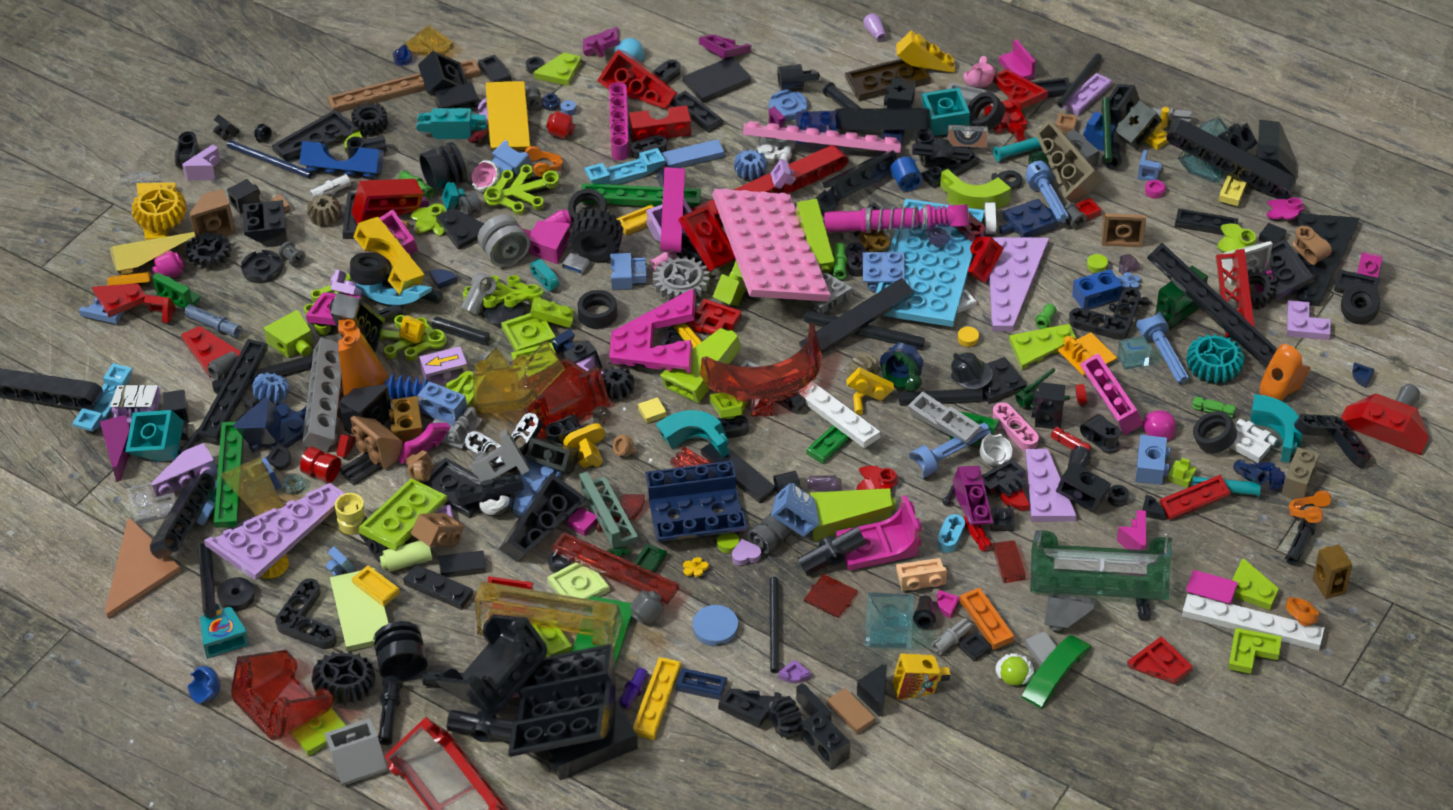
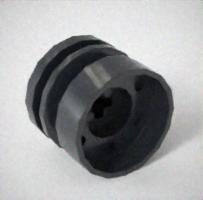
[419,142,468,192]
[373,621,428,682]

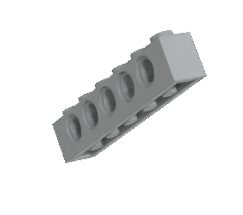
[302,337,343,452]

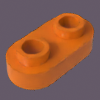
[1285,597,1319,626]

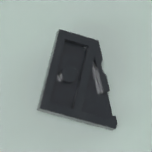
[718,688,782,727]

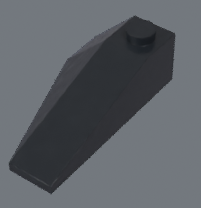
[1256,120,1296,178]

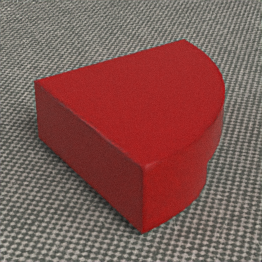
[1009,123,1025,143]
[336,434,356,457]
[1001,489,1030,511]

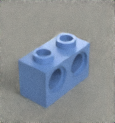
[417,381,467,426]

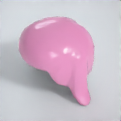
[964,56,995,88]

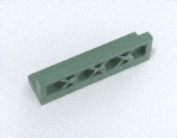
[579,472,638,549]

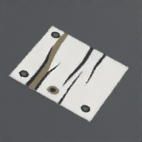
[110,385,158,407]

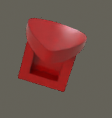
[144,295,176,323]

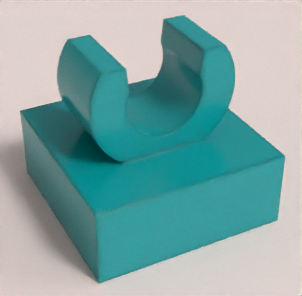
[442,183,466,211]

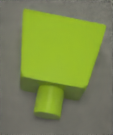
[263,310,313,358]

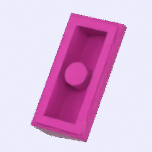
[1186,570,1238,604]

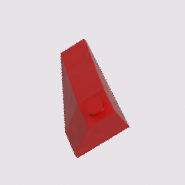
[597,49,677,109]

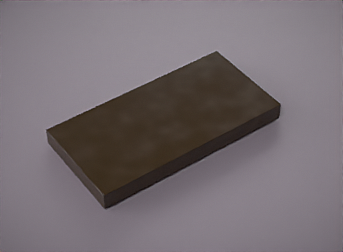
[845,59,931,101]

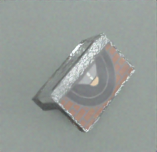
[948,125,988,150]

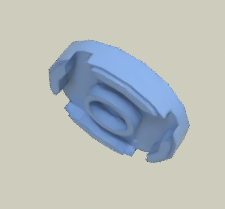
[769,90,807,121]
[693,605,738,646]

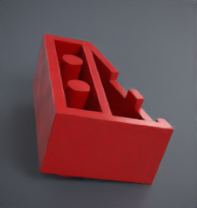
[351,179,423,225]

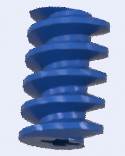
[384,373,428,404]

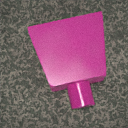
[523,221,571,264]

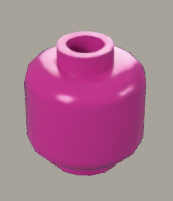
[153,251,185,279]

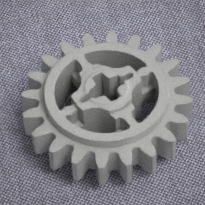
[653,256,710,301]

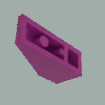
[100,415,131,482]

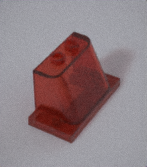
[512,358,611,438]

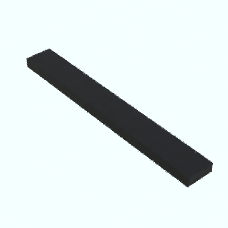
[1147,243,1277,368]

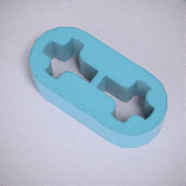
[937,514,965,553]

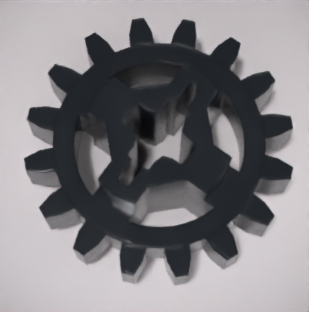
[186,231,232,269]

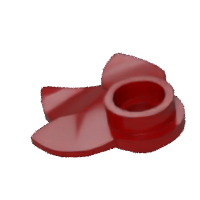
[856,466,898,491]

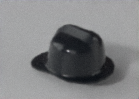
[951,352,993,390]

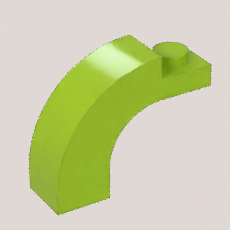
[940,169,1011,210]

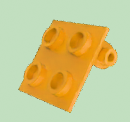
[1057,332,1117,376]

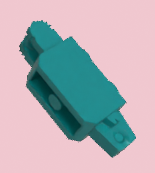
[416,108,486,139]

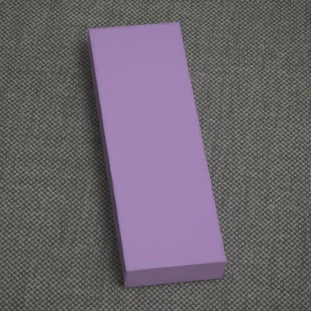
[1063,73,1112,116]

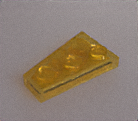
[219,457,283,516]

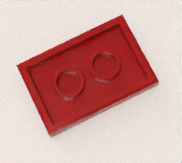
[678,205,736,271]

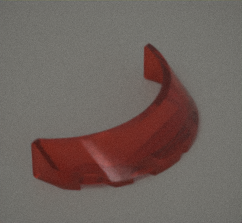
[700,323,822,402]

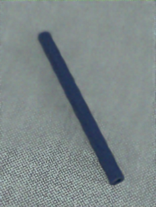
[227,140,312,179]

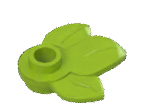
[411,203,446,237]
[1217,224,1257,253]

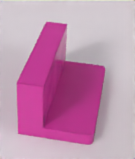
[999,40,1036,80]

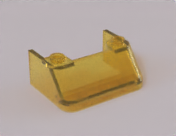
[473,341,565,414]

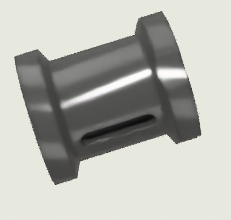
[1064,202,1087,229]
[279,241,306,267]

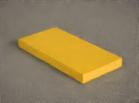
[485,81,530,151]

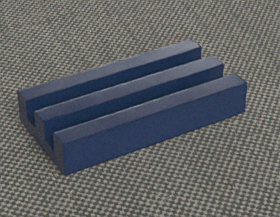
[676,668,727,700]

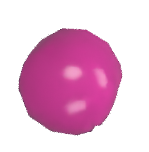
[1143,410,1176,441]

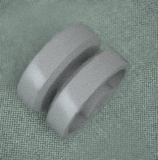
[477,214,530,267]

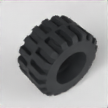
[569,209,624,263]

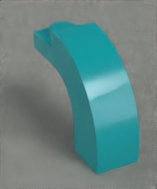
[1250,394,1303,463]
[656,410,730,458]

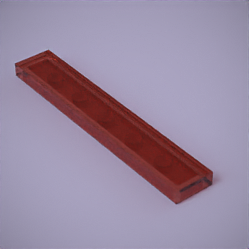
[552,532,679,604]

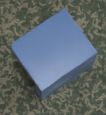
[1137,150,1162,181]

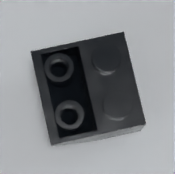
[243,200,288,247]

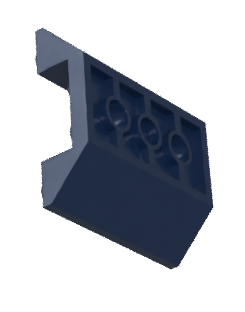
[645,460,747,542]

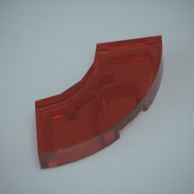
[597,494,645,532]

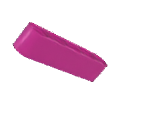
[609,82,629,161]
[660,167,685,252]

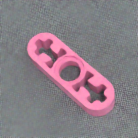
[993,403,1039,451]

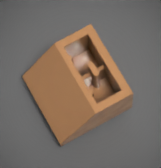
[350,416,403,469]

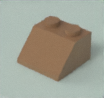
[190,189,236,239]
[1101,213,1146,247]

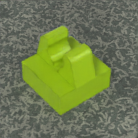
[1167,458,1197,488]

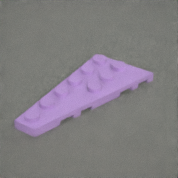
[989,237,1049,331]

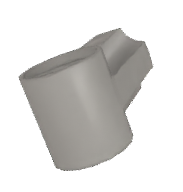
[461,273,496,315]

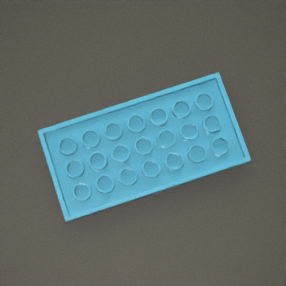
[876,198,985,327]

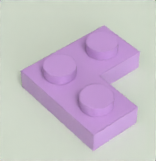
[1287,300,1330,340]

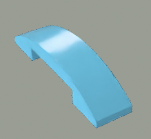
[584,148,665,185]
[354,282,432,305]
[72,363,133,431]

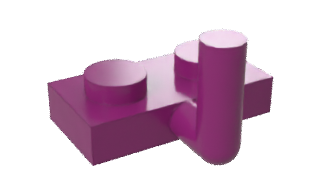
[583,27,620,58]

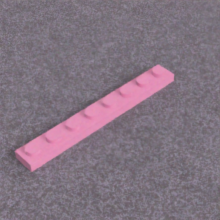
[743,121,901,153]

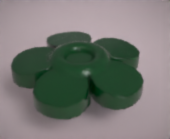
[605,547,631,560]

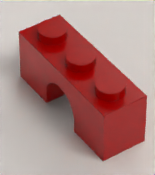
[629,105,691,143]

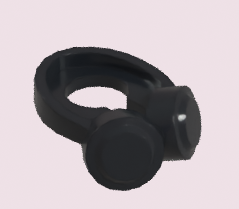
[991,170,1022,190]

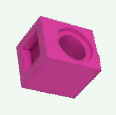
[1357,251,1383,278]

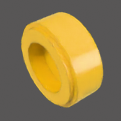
[958,327,979,347]

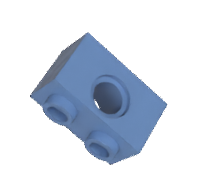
[1135,435,1170,485]

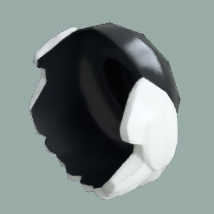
[479,494,513,516]

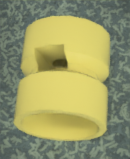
[335,493,366,535]

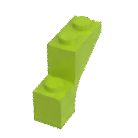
[713,261,747,306]

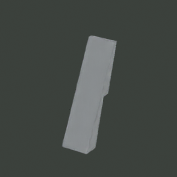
[908,392,982,443]

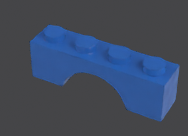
[300,141,384,177]

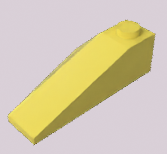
[110,232,195,274]

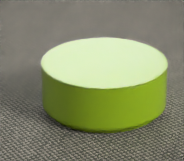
[1087,254,1108,273]
[717,532,739,553]

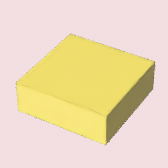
[638,397,666,423]

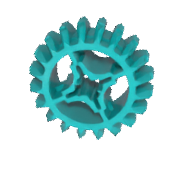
[1186,333,1245,384]

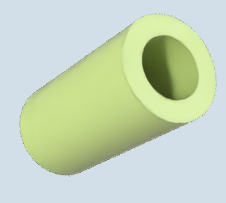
[379,540,432,572]

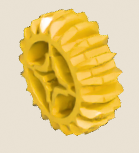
[131,185,187,232]

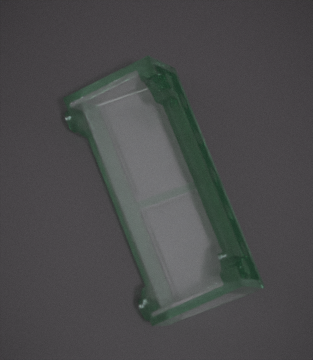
[1030,530,1172,600]

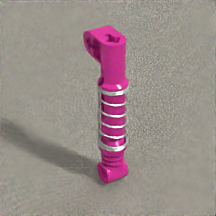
[825,204,969,233]

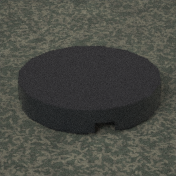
[241,250,283,283]

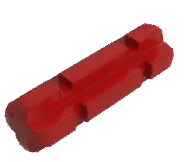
[1051,427,1091,451]
[964,516,992,552]

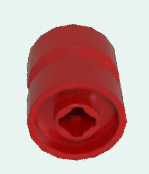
[300,447,341,483]

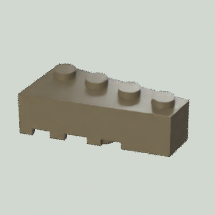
[1035,119,1104,203]

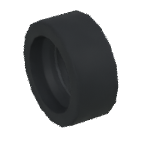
[968,92,1005,131]
[568,189,607,222]
[577,290,617,329]
[1193,411,1237,454]

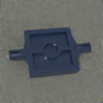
[999,199,1059,238]
[248,402,307,453]

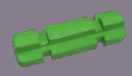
[1192,396,1235,418]

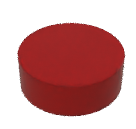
[1075,384,1087,406]

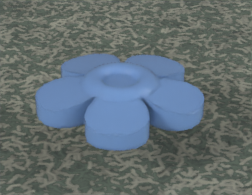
[1117,272,1141,289]

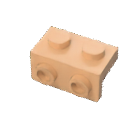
[896,558,947,591]

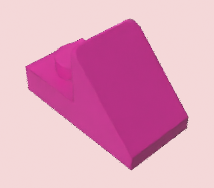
[1117,510,1146,560]

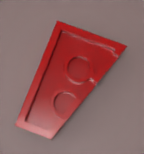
[993,69,1048,110]
[181,326,241,378]

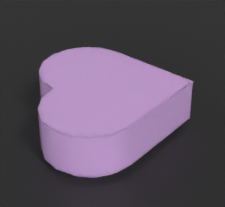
[732,539,761,566]

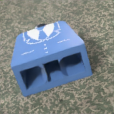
[771,483,819,537]

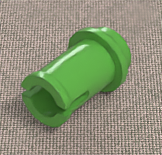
[1035,304,1057,329]

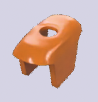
[1259,344,1311,401]

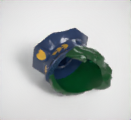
[880,342,923,392]

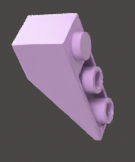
[151,443,217,500]

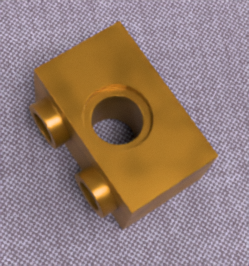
[1313,544,1353,599]

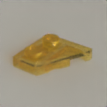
[402,25,454,56]

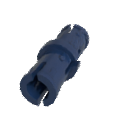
[1233,459,1268,485]

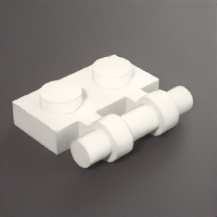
[757,137,796,165]
[1229,419,1278,463]

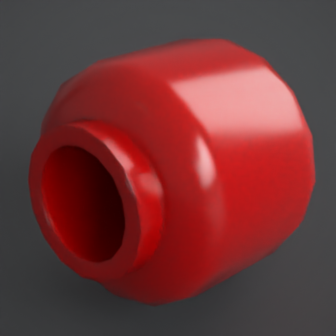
[545,111,576,139]

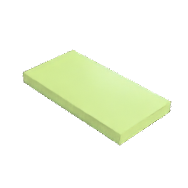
[330,568,388,652]

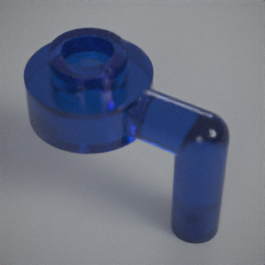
[1253,462,1285,489]

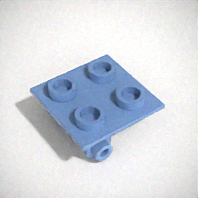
[863,252,904,291]

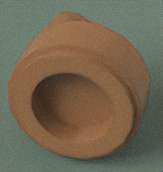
[613,435,636,457]
[407,460,431,482]

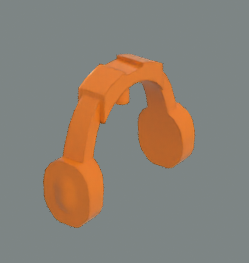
[525,146,563,177]
[1289,491,1332,523]

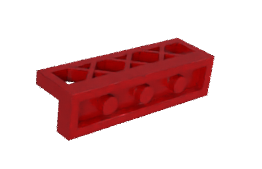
[1215,249,1255,337]

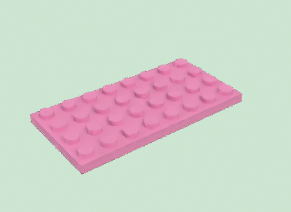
[712,188,830,301]

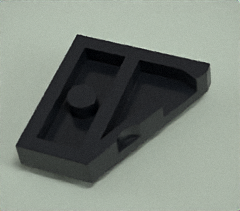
[436,208,484,249]

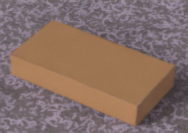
[827,688,875,735]

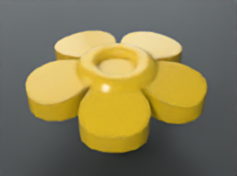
[683,557,708,577]

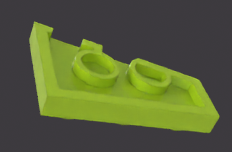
[1009,324,1076,370]

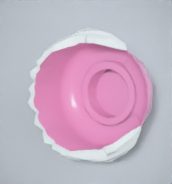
[472,160,501,192]

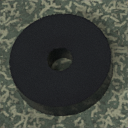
[217,577,255,611]

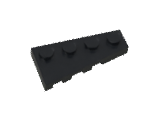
[272,110,359,161]

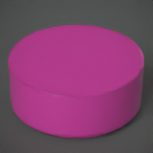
[1145,180,1165,199]

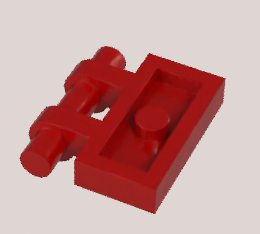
[984,100,1027,134]
[689,299,742,335]

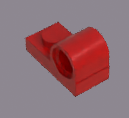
[967,237,1004,283]

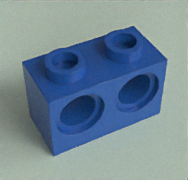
[1072,269,1122,310]

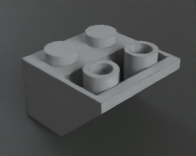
[324,718,388,786]

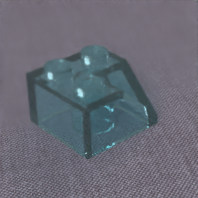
[865,592,914,648]

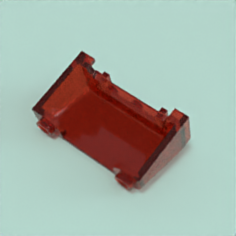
[231,650,333,741]

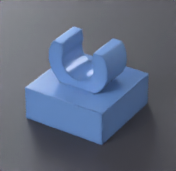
[325,546,356,576]

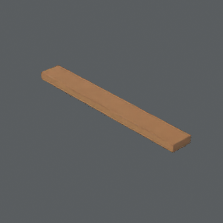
[328,59,481,112]

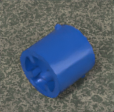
[891,156,923,192]

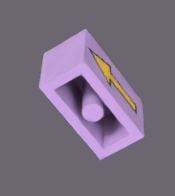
[419,347,468,385]

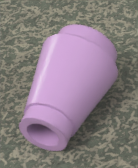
[863,13,887,41]

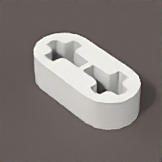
[984,202,996,235]

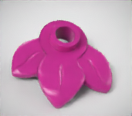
[1266,198,1304,220]

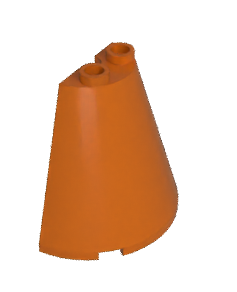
[338,319,389,396]

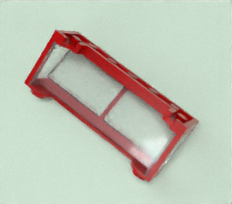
[384,717,509,810]

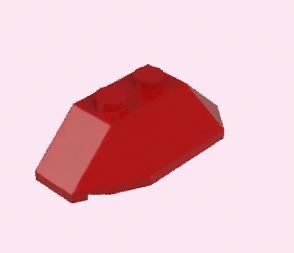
[1341,393,1429,456]

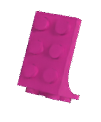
[836,495,922,571]

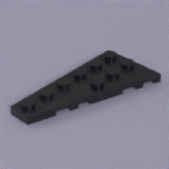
[1297,213,1360,307]

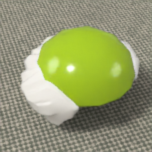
[996,653,1034,686]

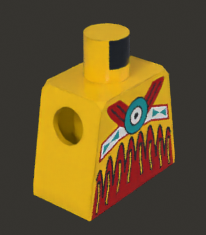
[892,654,950,700]

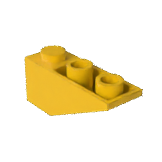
[896,30,955,73]

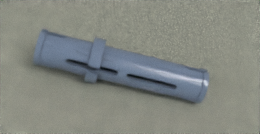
[184,304,242,338]

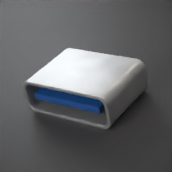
[562,253,590,275]

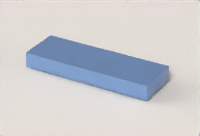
[662,139,724,168]

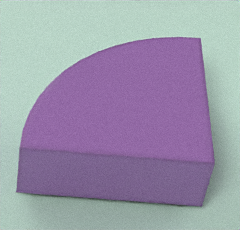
[778,660,811,683]

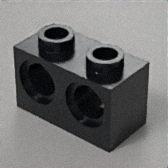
[1217,123,1258,152]
[1031,382,1066,429]
[801,711,850,770]

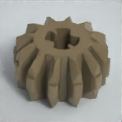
[307,193,341,226]
[845,352,881,378]

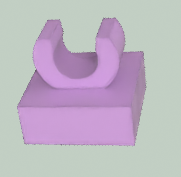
[771,159,796,188]

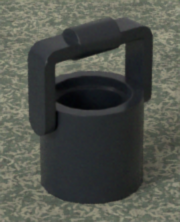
[777,64,820,91]

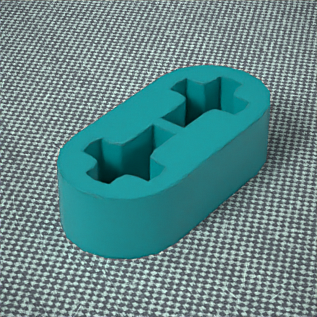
[529,259,559,292]

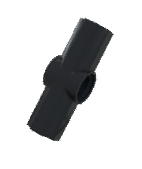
[798,526,867,576]
[446,710,516,742]

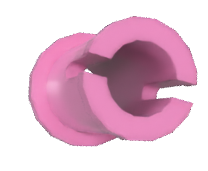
[650,252,677,271]

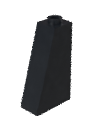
[547,700,638,781]

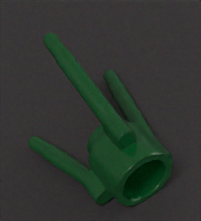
[1015,368,1070,410]

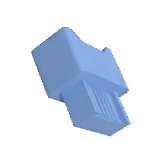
[491,140,532,178]
[610,253,647,290]

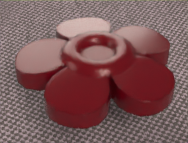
[467,129,488,143]

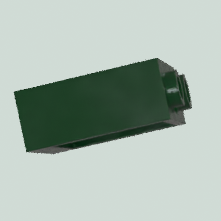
[1155,265,1208,330]

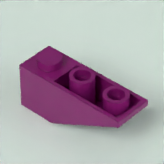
[953,466,993,525]

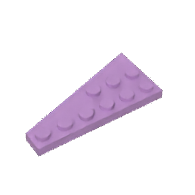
[204,483,345,581]

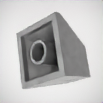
[1045,592,1096,631]

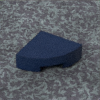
[429,269,457,289]
[1352,362,1375,388]

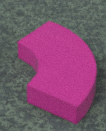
[398,422,451,464]

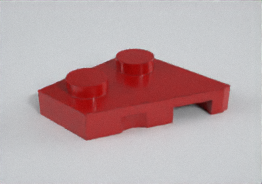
[92,283,145,317]
[1127,636,1193,684]

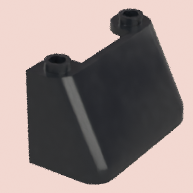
[436,614,547,713]

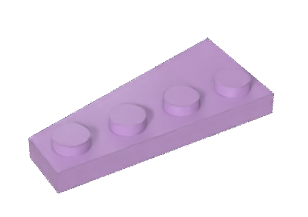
[1025,449,1076,522]

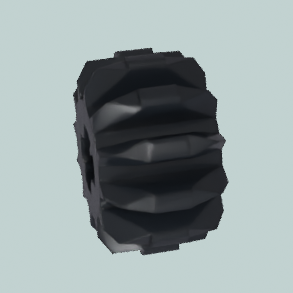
[599,366,635,402]
[768,696,803,738]

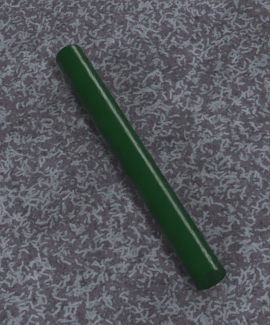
[1102,97,1112,163]

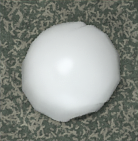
[979,433,1013,467]

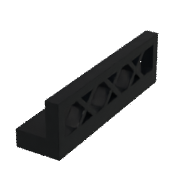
[822,150,897,199]

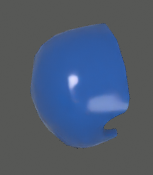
[187,666,221,704]

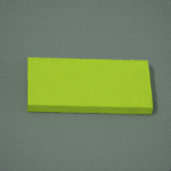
[359,478,447,551]

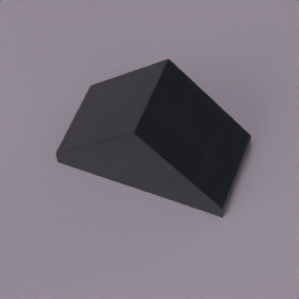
[857,664,887,717]

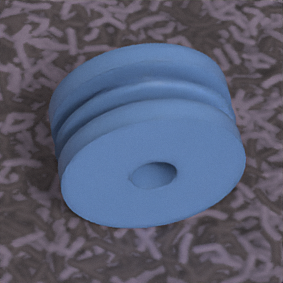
[560,100,576,116]

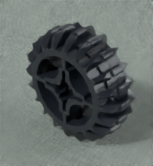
[311,650,375,706]

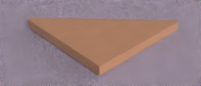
[105,518,181,618]

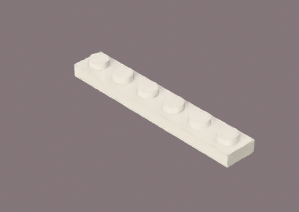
[779,369,880,448]
[1182,594,1325,651]

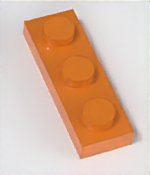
[959,587,1014,650]

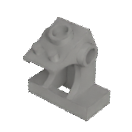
[471,428,530,482]

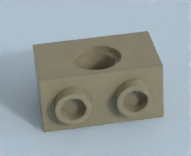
[1282,447,1319,499]

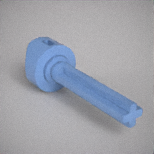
[1026,161,1069,223]
[1136,312,1189,384]
[909,422,991,479]

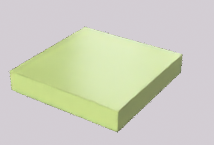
[547,557,610,611]

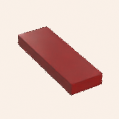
[1159,474,1230,521]

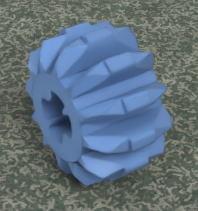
[734,149,767,181]
[252,372,289,405]

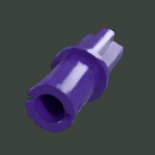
[618,668,650,709]

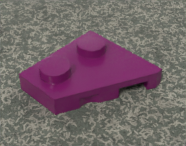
[699,34,752,59]

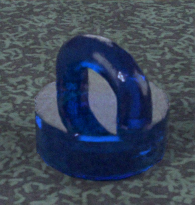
[393,44,412,65]

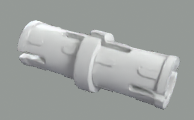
[309,174,351,199]

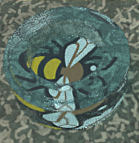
[282,474,305,495]

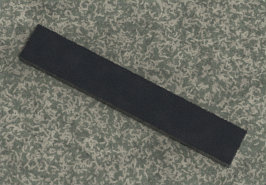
[799,278,914,361]
[196,339,268,443]

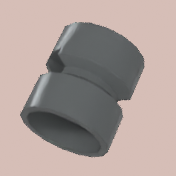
[748,513,790,554]

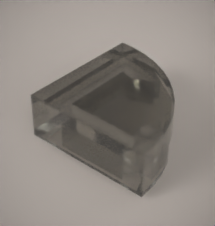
[593,406,612,426]

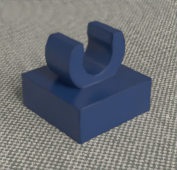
[552,329,575,354]

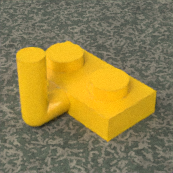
[1145,107,1170,150]
[846,367,894,416]

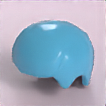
[614,38,645,62]

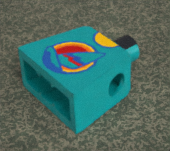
[200,604,249,659]

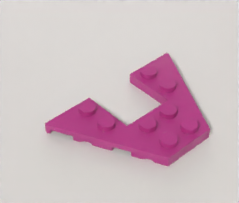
[609,289,696,373]

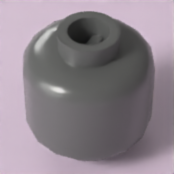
[630,589,664,625]

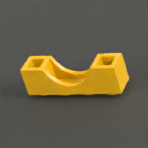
[353,217,425,295]

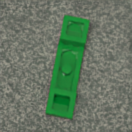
[1022,635,1092,709]

